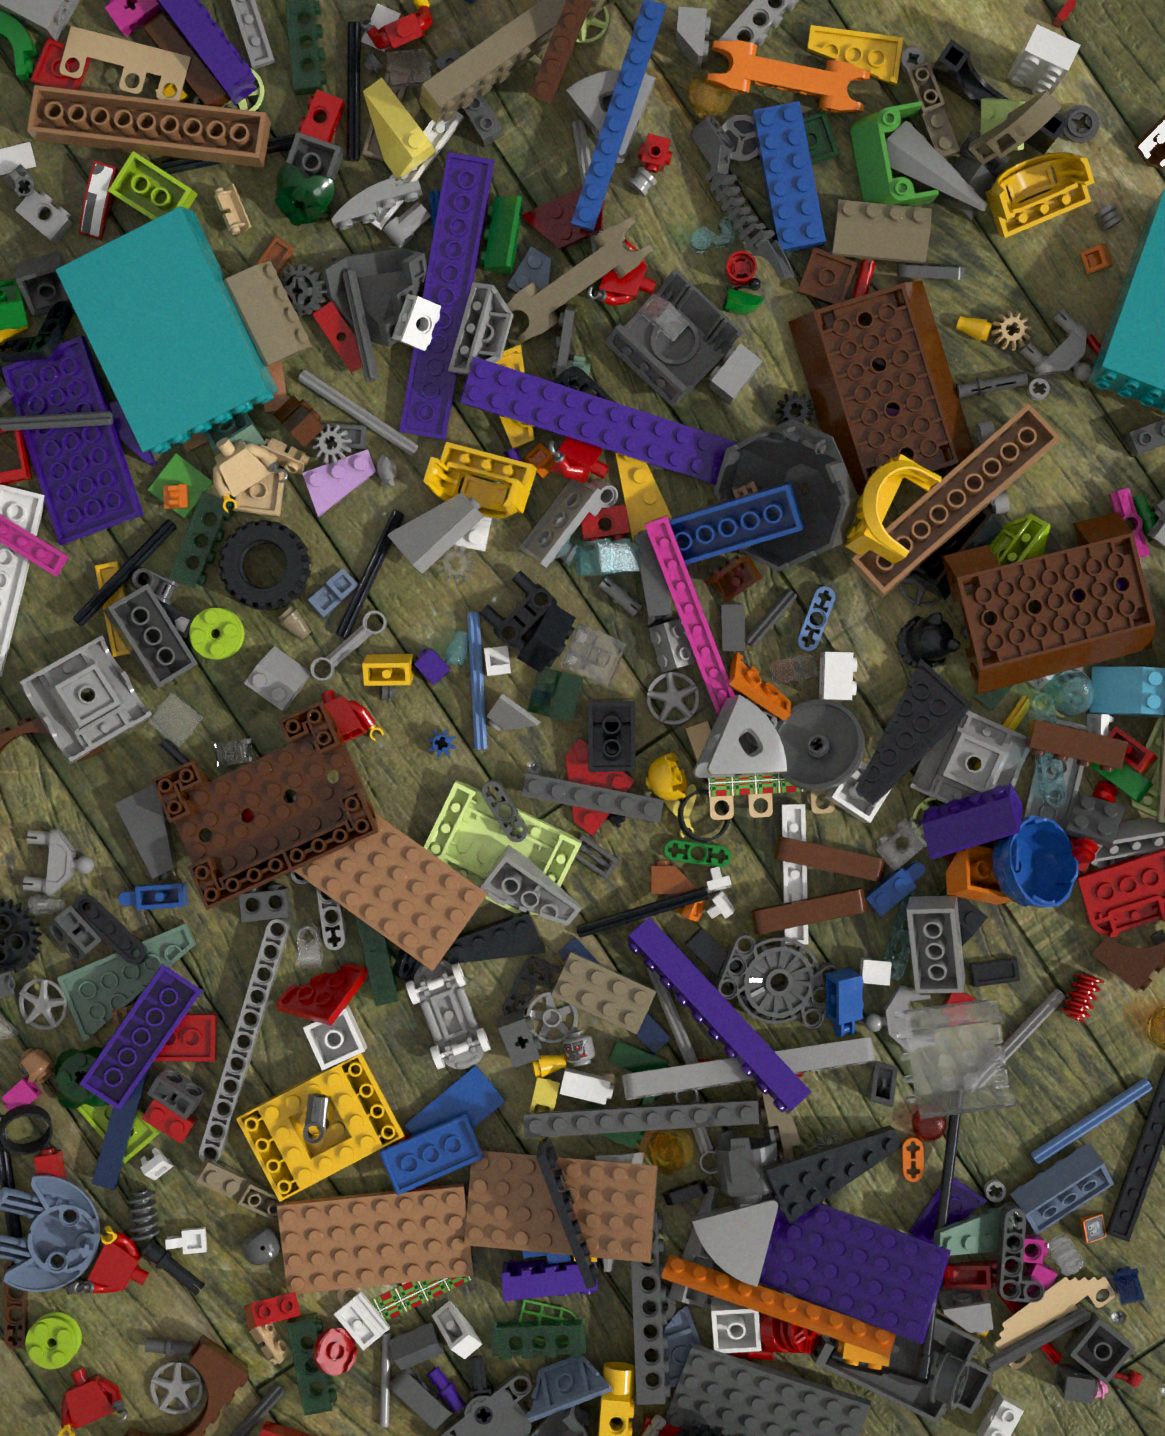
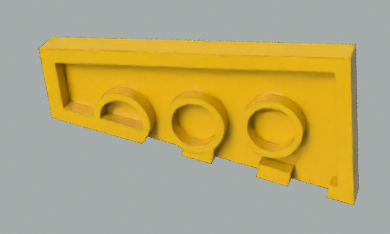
[807,25,904,86]
[495,344,534,449]

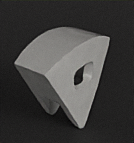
[566,70,656,164]
[693,695,787,778]
[691,1196,778,1287]

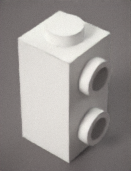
[560,1068,614,1105]

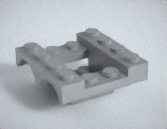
[19,635,152,765]
[909,711,1030,804]

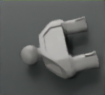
[1020,309,1092,381]
[23,828,94,896]
[865,985,937,1052]

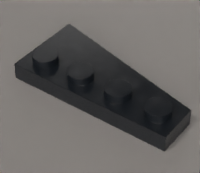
[446,911,546,964]

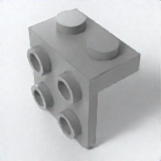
[649,619,697,673]

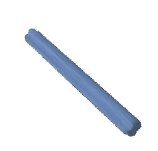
[467,611,487,750]
[1031,1078,1152,1164]

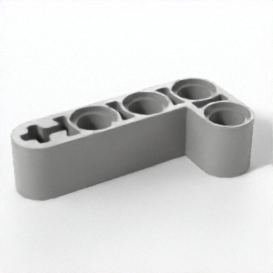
[291,871,347,950]

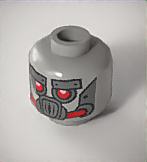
[562,1031,595,1067]

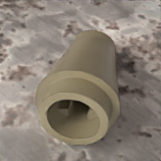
[278,606,311,641]

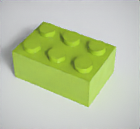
[108,151,198,220]

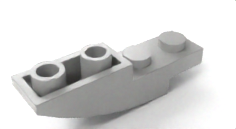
[331,178,423,230]

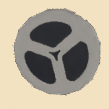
[722,115,759,163]

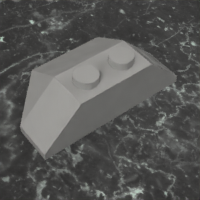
[448,282,513,375]
[1091,818,1165,868]

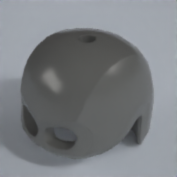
[242,1226,281,1266]

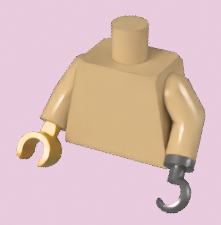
[213,437,288,513]

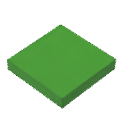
[148,453,213,519]

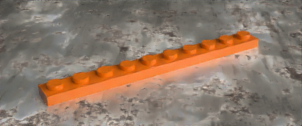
[662,1255,896,1357]

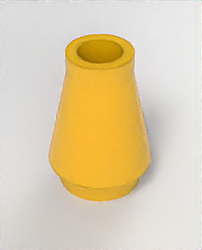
[956,316,992,342]
[531,1054,566,1078]

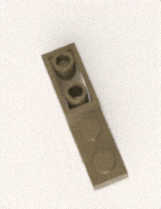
[906,61,960,158]
[968,89,1061,165]
[755,1084,801,1161]
[194,1159,289,1222]

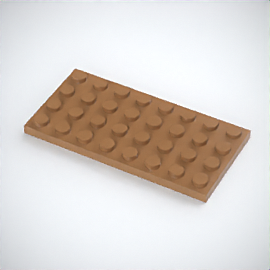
[294,812,488,971]
[464,1150,658,1263]
[277,1183,474,1294]

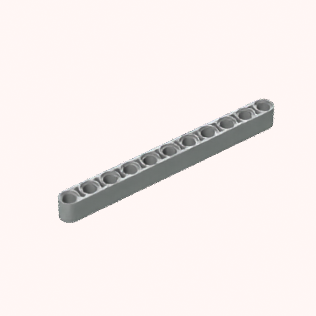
[199,918,290,1163]
[622,1037,876,1100]

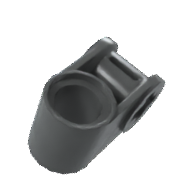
[132,568,180,605]

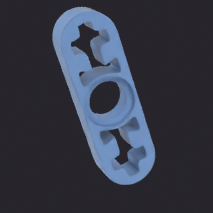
[797,586,835,651]

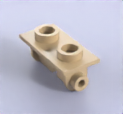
[214,184,252,237]
[261,438,310,475]
[249,1323,291,1365]

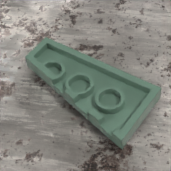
[934,1201,1015,1256]

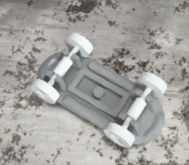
[405,959,491,1070]

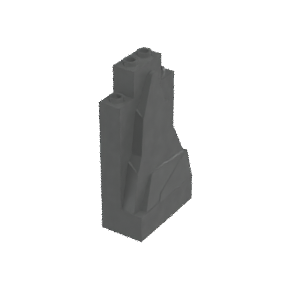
[809,1308,994,1423]

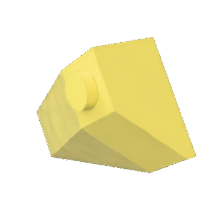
[363,78,436,180]

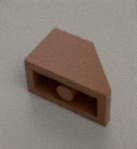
[651,860,698,894]

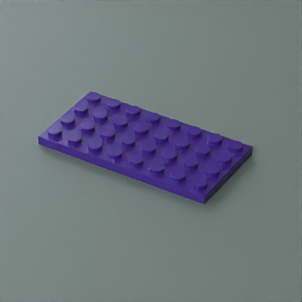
[1,336,144,546]
[759,1192,951,1344]

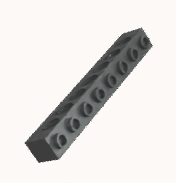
[631,1209,671,1405]

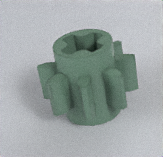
[566,355,591,385]

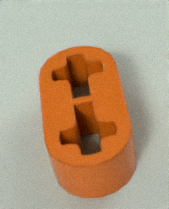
[901,1136,924,1182]

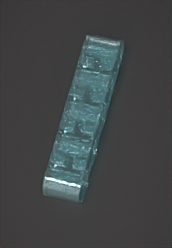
[1028,693,1067,807]

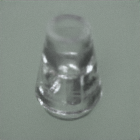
[28,894,65,917]

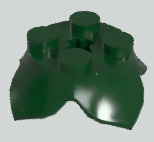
[275,162,335,226]
[55,1047,108,1109]

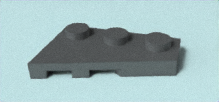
[552,303,577,379]

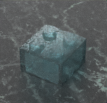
[575,538,641,576]

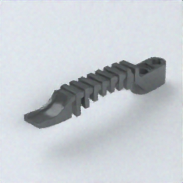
[690,115,795,280]

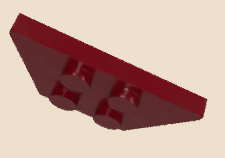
[522,186,605,250]

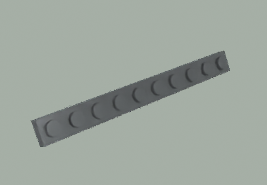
[523,1099,759,1138]

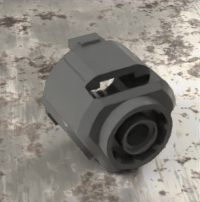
[715,1127,779,1204]

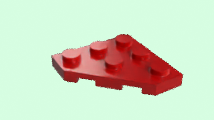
[565,738,635,836]
[275,963,370,1026]

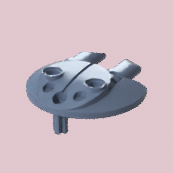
[0,1175,100,1292]

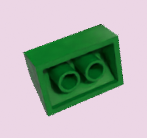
[480,195,523,276]
[0,278,28,330]

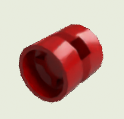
[725,251,757,287]

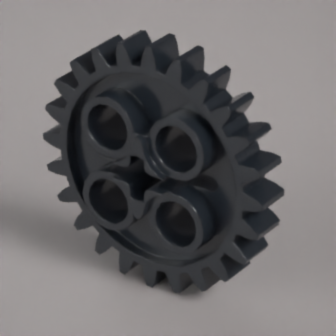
[0,898,42,973]

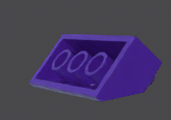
[922,783,1023,860]

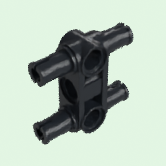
[479,570,559,653]

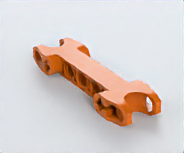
[705,40,870,113]

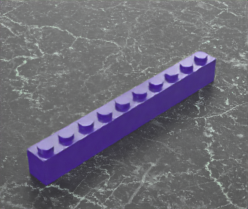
[627,917,811,1115]

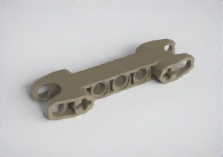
[507,216,654,343]

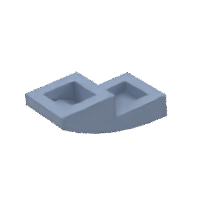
[307,568,358,619]

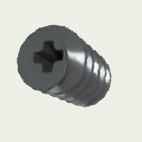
[125,1188,160,1241]

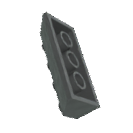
[103,584,198,690]

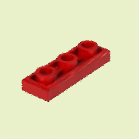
[312,301,362,374]

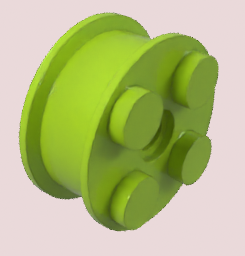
[189,608,245,659]
[25,1312,82,1369]

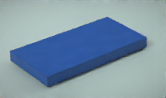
[404,1065,506,1136]
[379,1113,484,1196]

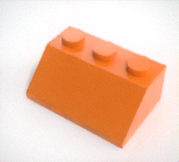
[946,846,1012,905]

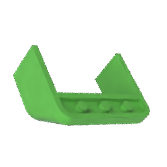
[850,101,939,207]

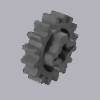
[279,264,327,316]

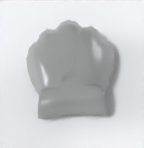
[376,455,397,488]

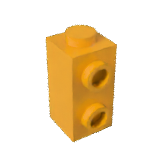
[836,1340,891,1370]

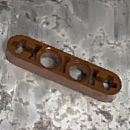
[4,1260,28,1349]

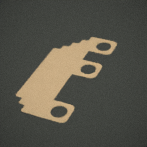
[995,1277,1115,1370]

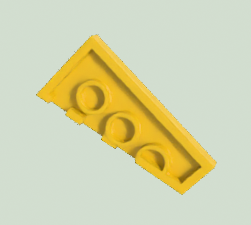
[615,453,672,545]

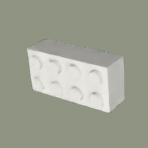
[1007,24,1081,95]

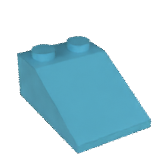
[1089,667,1165,718]

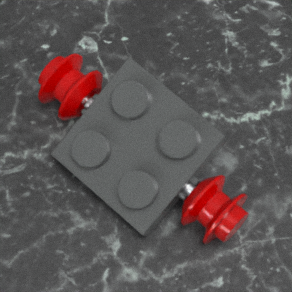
[1066,782,1125,863]

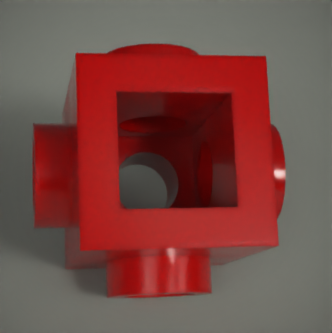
[638,133,673,173]

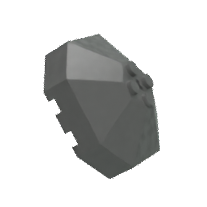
[714,419,859,572]

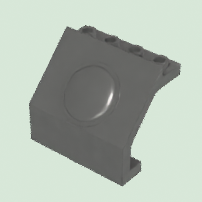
[605,269,744,406]

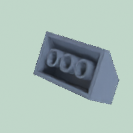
[1010,1143,1114,1235]

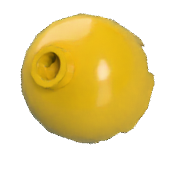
[646,753,688,801]

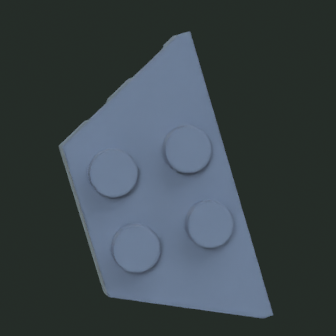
[654,1304,703,1387]
[526,1353,613,1422]

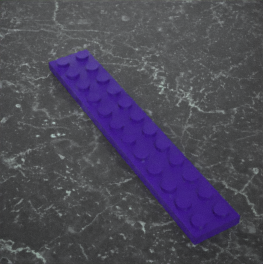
[399,152,495,440]
[459,357,738,485]

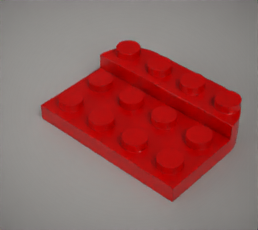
[1076,848,1165,937]

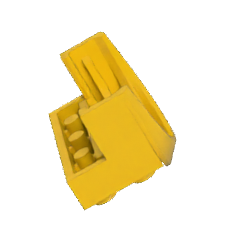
[985,152,1095,238]
[423,442,537,518]
[845,454,942,564]

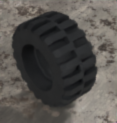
[218,520,311,611]

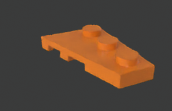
[729,652,791,721]

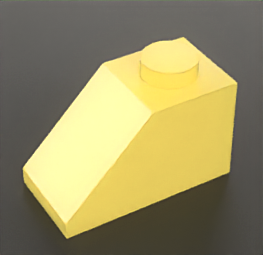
[529,1077,560,1112]

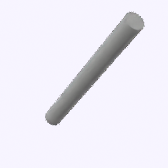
[380,1332,392,1427]

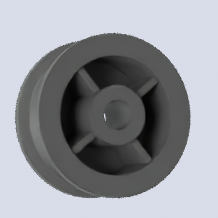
[927,1352,970,1411]

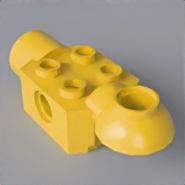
[598,1362,636,1436]

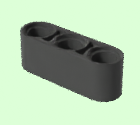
[389,1368,454,1430]

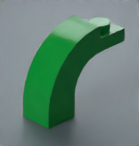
[0,10,38,82]

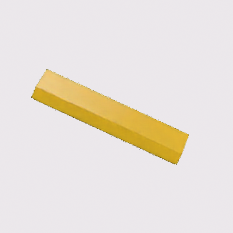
[95,561,130,657]

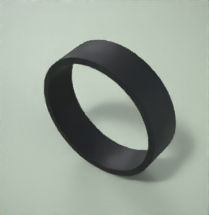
[677,789,730,842]
[0,1105,53,1155]

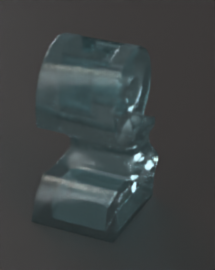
[690,215,736,254]

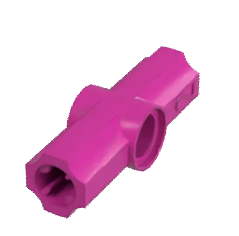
[1109,488,1150,558]

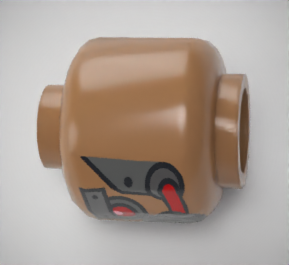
[18,1048,54,1084]

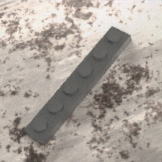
[522,773,664,823]

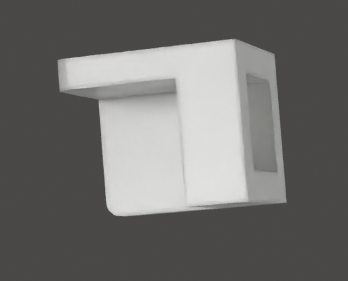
[484,646,511,676]
[859,957,892,986]

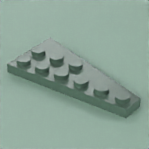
[57,923,196,1042]

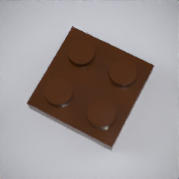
[797,247,857,305]

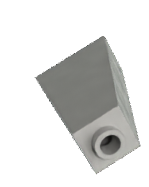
[387,493,484,574]

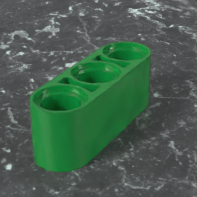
[1090,761,1153,803]

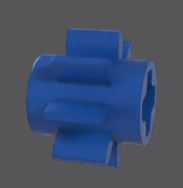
[428,729,456,758]

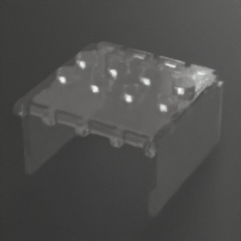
[894,999,1016,1119]

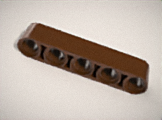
[142,12,231,107]
[773,836,886,883]
[751,888,868,934]

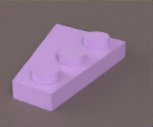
[302,449,376,517]

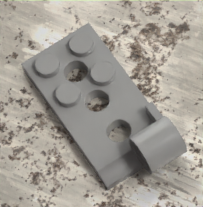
[519,479,618,568]

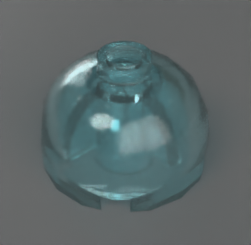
[1046,669,1095,717]

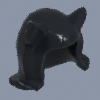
[897,612,961,668]

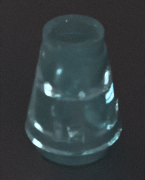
[444,630,468,667]

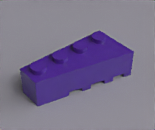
[502,1258,598,1302]

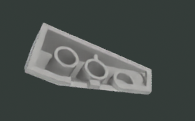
[480,845,582,926]

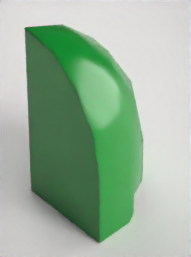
[722,288,764,315]

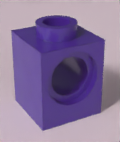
[414,648,451,685]

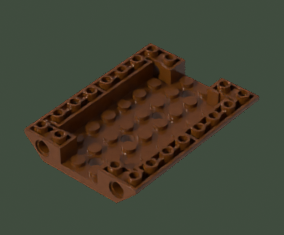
[788,281,975,496]

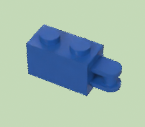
[865,862,925,916]
[118,881,189,910]
[826,968,864,1037]

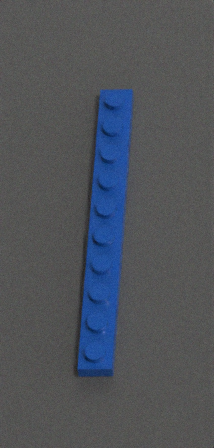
[571,0,666,232]

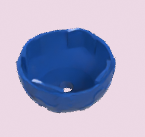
[992,815,1079,908]

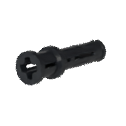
[139,1238,205,1296]

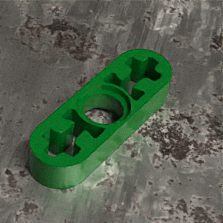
[664,839,732,867]

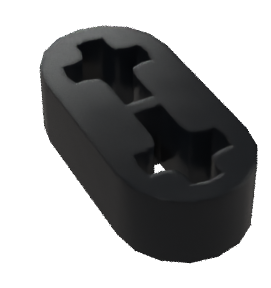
[663,1179,708,1205]

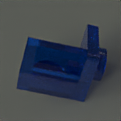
[1113,1266,1145,1306]

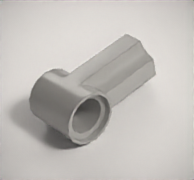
[383,201,431,248]

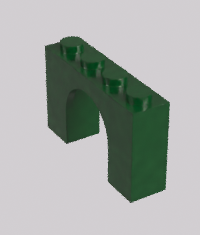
[588,1038,671,1149]

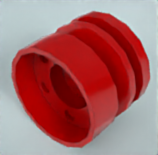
[760,1313,821,1353]

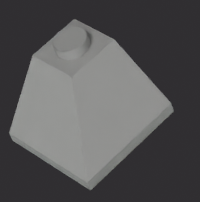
[486,694,541,731]
[938,1289,994,1334]

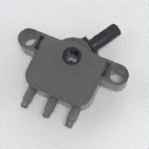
[438,1356,534,1436]

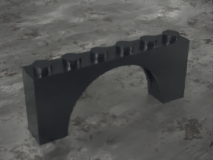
[932,39,1069,154]

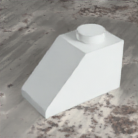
[432,1301,482,1359]

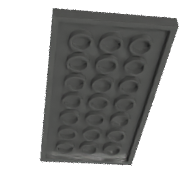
[664,1343,871,1436]

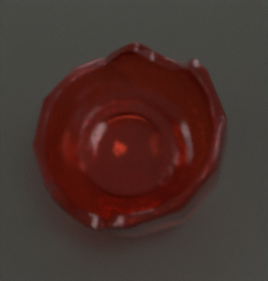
[911,1105,947,1143]

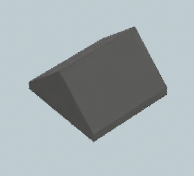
[936,156,996,221]

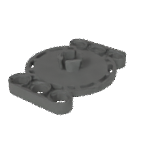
[715,933,839,1029]

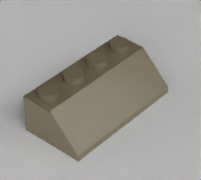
[832,200,932,264]
[223,261,312,367]

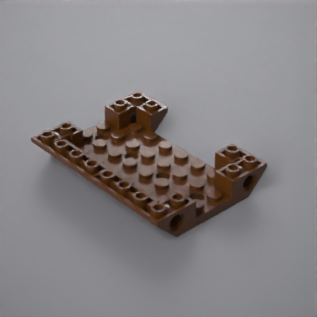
[942,512,1156,695]
[151,701,379,910]

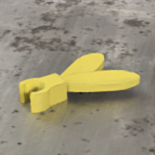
[664,784,697,839]

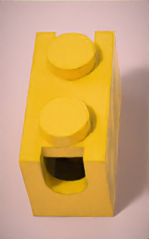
[362,654,414,686]

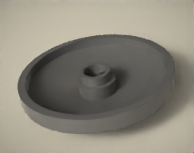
[775,699,865,791]

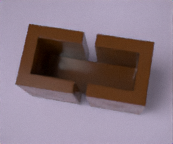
[273,395,324,447]

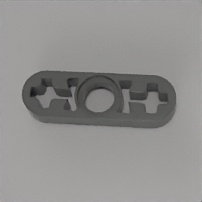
[897,262,966,279]
[482,780,528,842]

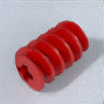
[1061,972,1105,1024]

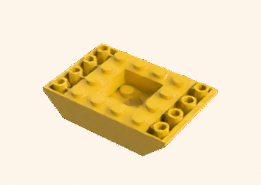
[236,1053,405,1202]

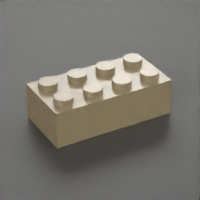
[551,950,656,1034]

